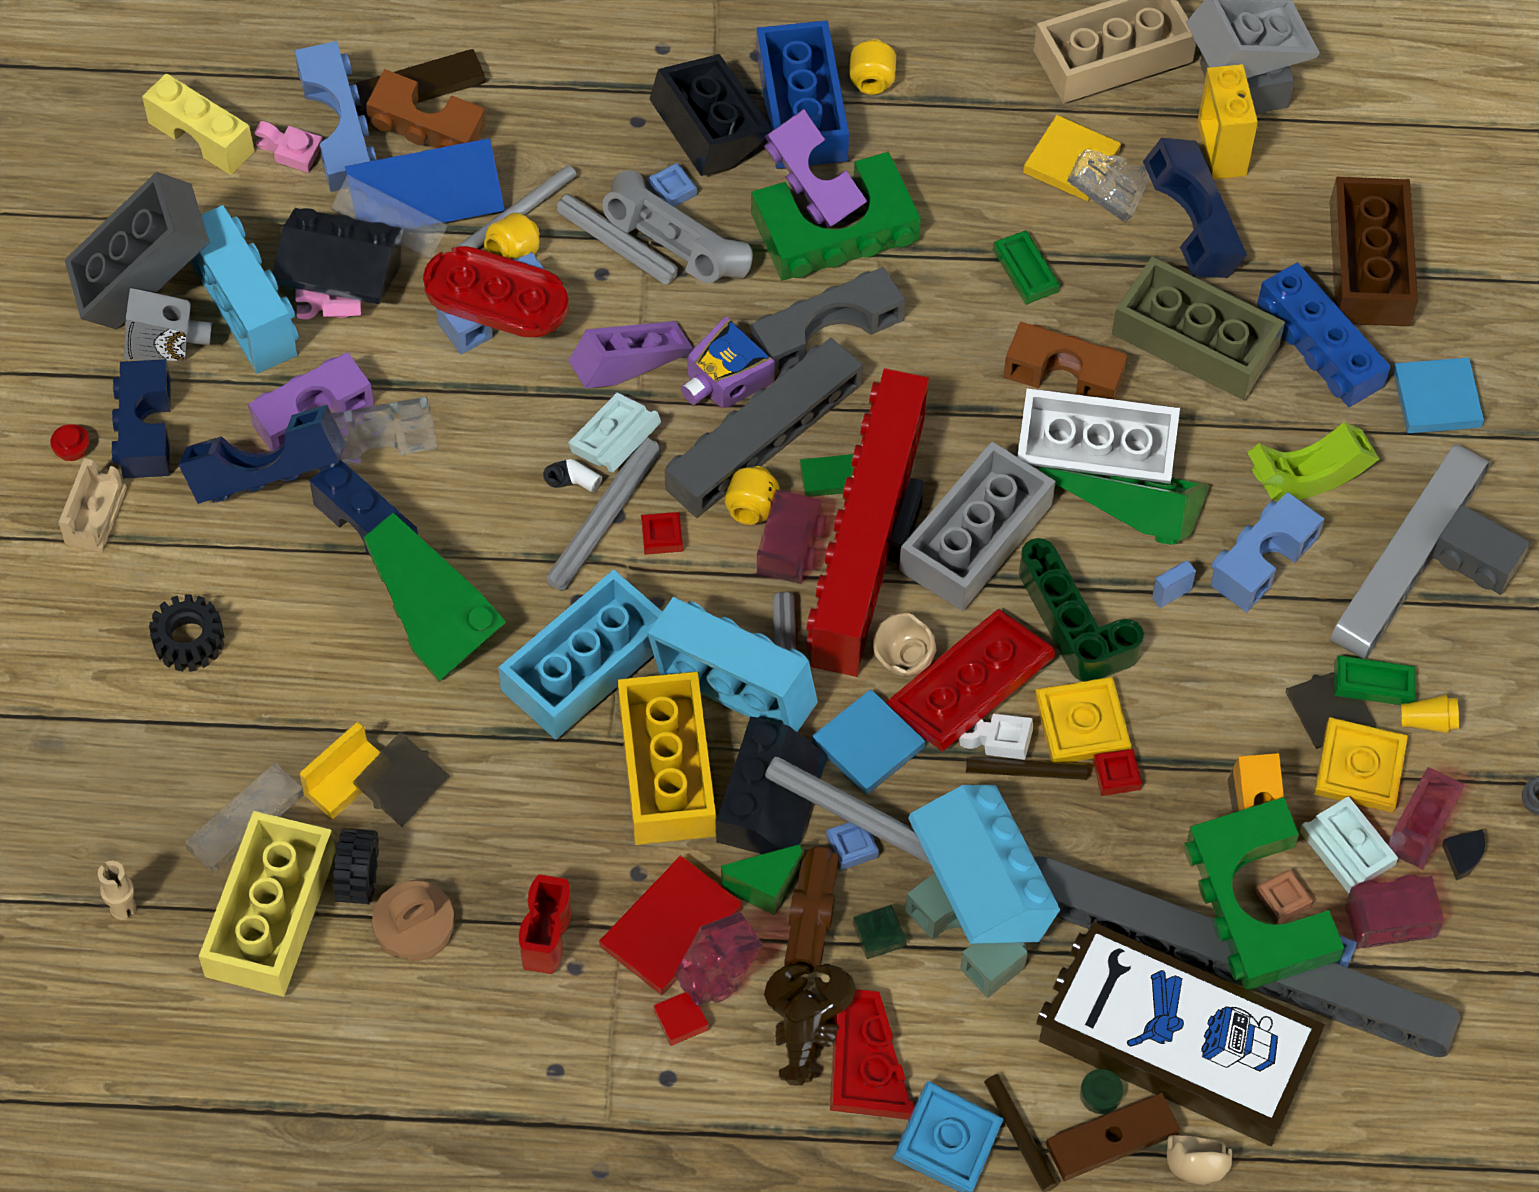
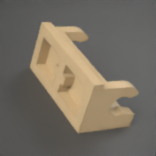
[58,458,127,552]

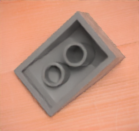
[1186,0,1320,78]

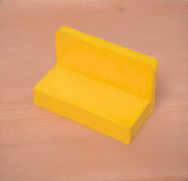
[300,722,391,820]

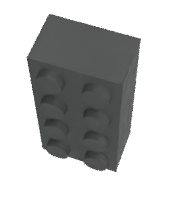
[64,171,209,329]

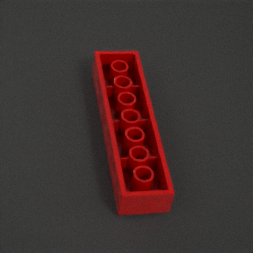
[805,368,929,677]

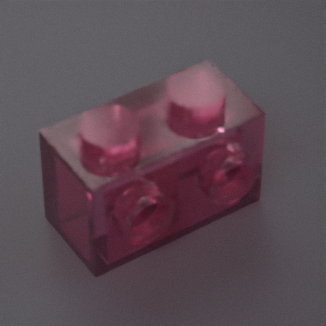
[675,912,763,1006]

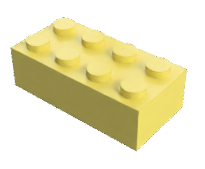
[199,811,336,997]

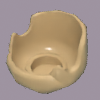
[873,613,937,677]
[1167,1135,1232,1186]

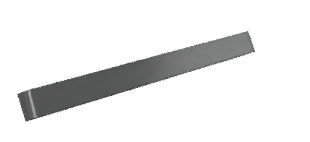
[1034,856,1460,1057]

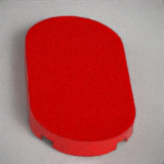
[423,246,569,338]

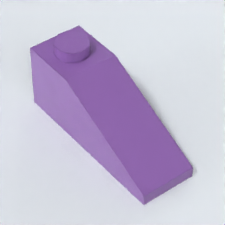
[568,321,693,388]

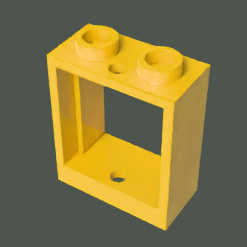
[1197,64,1258,179]

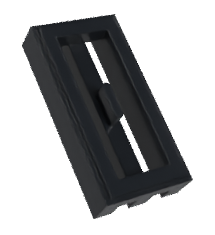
[888,477,925,564]

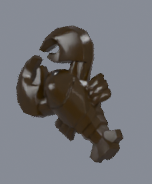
[764,963,856,1086]

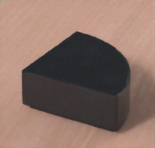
[1442,829,1485,881]

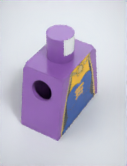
[681,316,775,408]

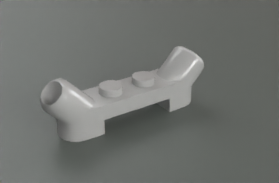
[602,170,753,283]

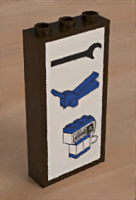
[1036,922,1325,1147]

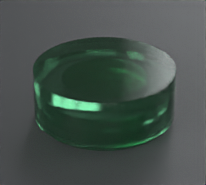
[1080,1069,1123,1114]

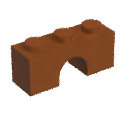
[366,69,485,148]
[1003,321,1128,400]

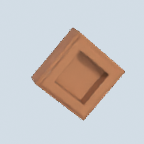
[1255,869,1313,925]

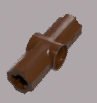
[784,846,839,975]

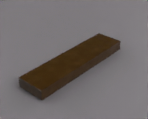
[350,49,485,118]

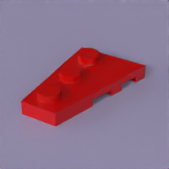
[830,989,914,1120]

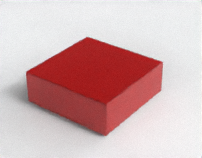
[641,512,683,555]
[1093,749,1142,796]
[653,989,709,1046]

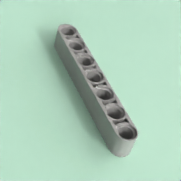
[1330,443,1490,659]

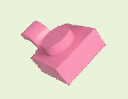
[254,121,323,173]
[296,289,361,319]

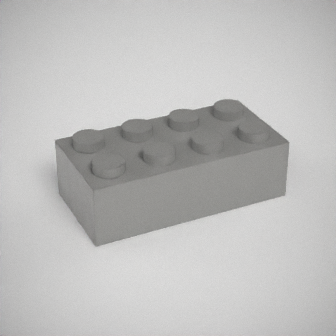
[899,441,1055,612]

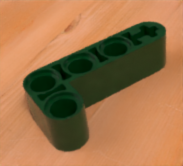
[1019,538,1144,682]

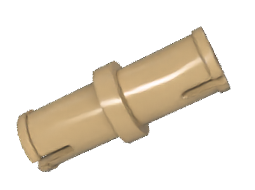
[98,861,137,920]

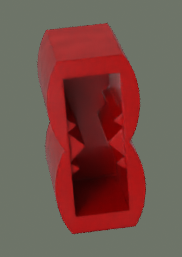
[519,874,572,974]

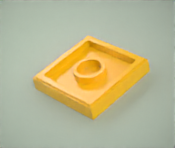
[1023,115,1121,202]
[1035,677,1131,763]
[1314,717,1408,813]

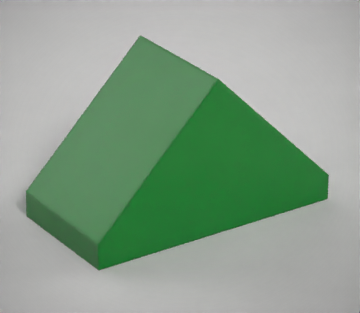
[721,844,802,915]

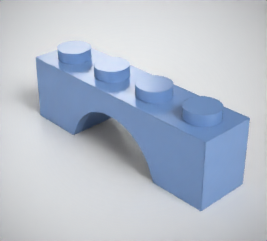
[295,41,377,192]

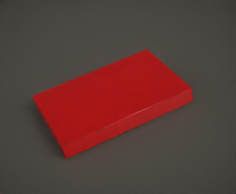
[599,855,743,995]

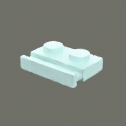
[568,393,661,473]
[1299,796,1398,894]

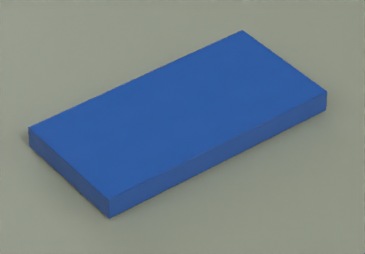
[345,138,505,232]

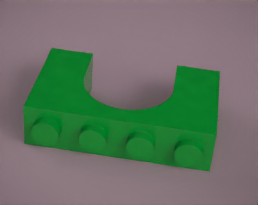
[751,151,921,281]
[1184,797,1344,990]

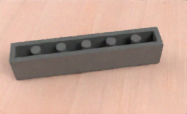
[665,337,863,518]

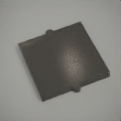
[1286,672,1376,749]
[353,732,450,827]

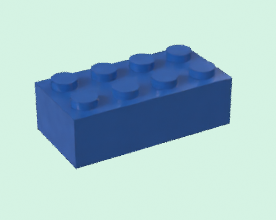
[756,20,849,169]

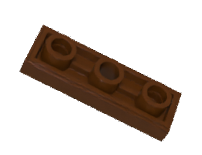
[1046,1093,1181,1181]

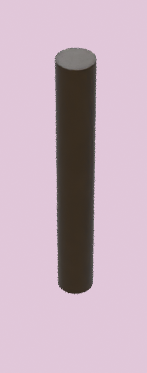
[966,757,1088,780]
[984,1074,1057,1192]

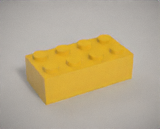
[618,671,716,845]

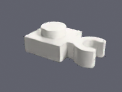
[959,714,1033,760]

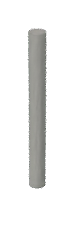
[457,165,577,249]

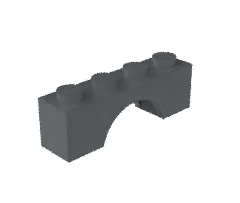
[751,267,905,377]

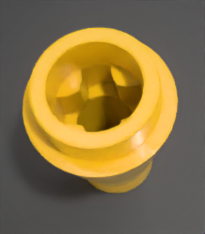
[1401,694,1459,734]

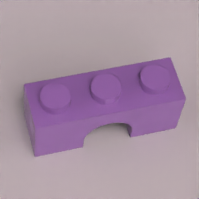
[764,109,867,227]
[248,352,374,451]

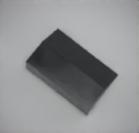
[649,54,772,176]
[272,208,402,305]
[716,716,827,854]

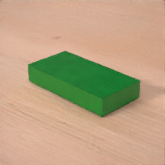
[993,230,1060,305]
[800,454,854,497]
[1334,655,1416,705]

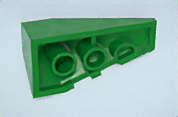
[1039,467,1209,545]
[363,513,506,681]

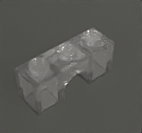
[332,397,438,465]

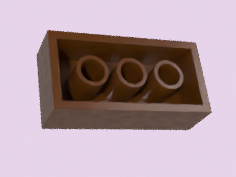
[1329,177,1418,326]

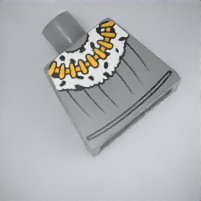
[124,288,212,361]

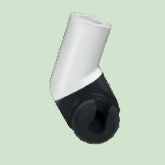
[543,459,602,493]

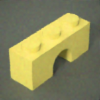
[142,73,254,175]

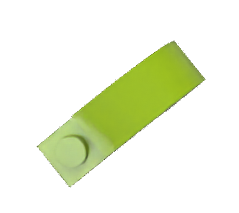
[1247,422,1380,501]

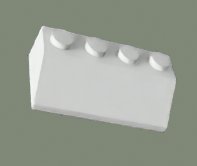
[1017,388,1180,484]

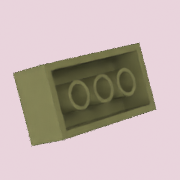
[1112,256,1285,400]

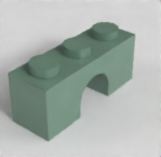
[905,872,1027,998]

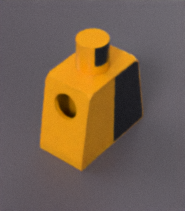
[1227,753,1284,813]

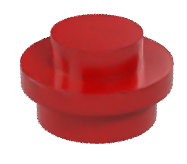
[50,424,90,461]

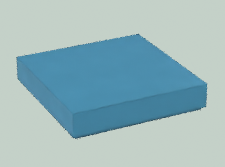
[1393,358,1484,433]
[812,689,926,796]
[892,1081,1004,1192]

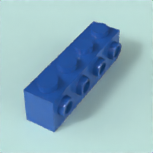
[1257,262,1390,407]

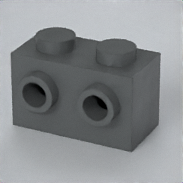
[1432,504,1530,595]

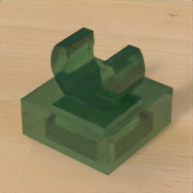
[853,905,906,959]

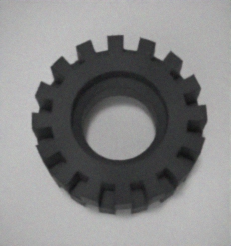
[149,594,225,672]
[333,828,379,905]

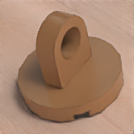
[372,881,455,961]

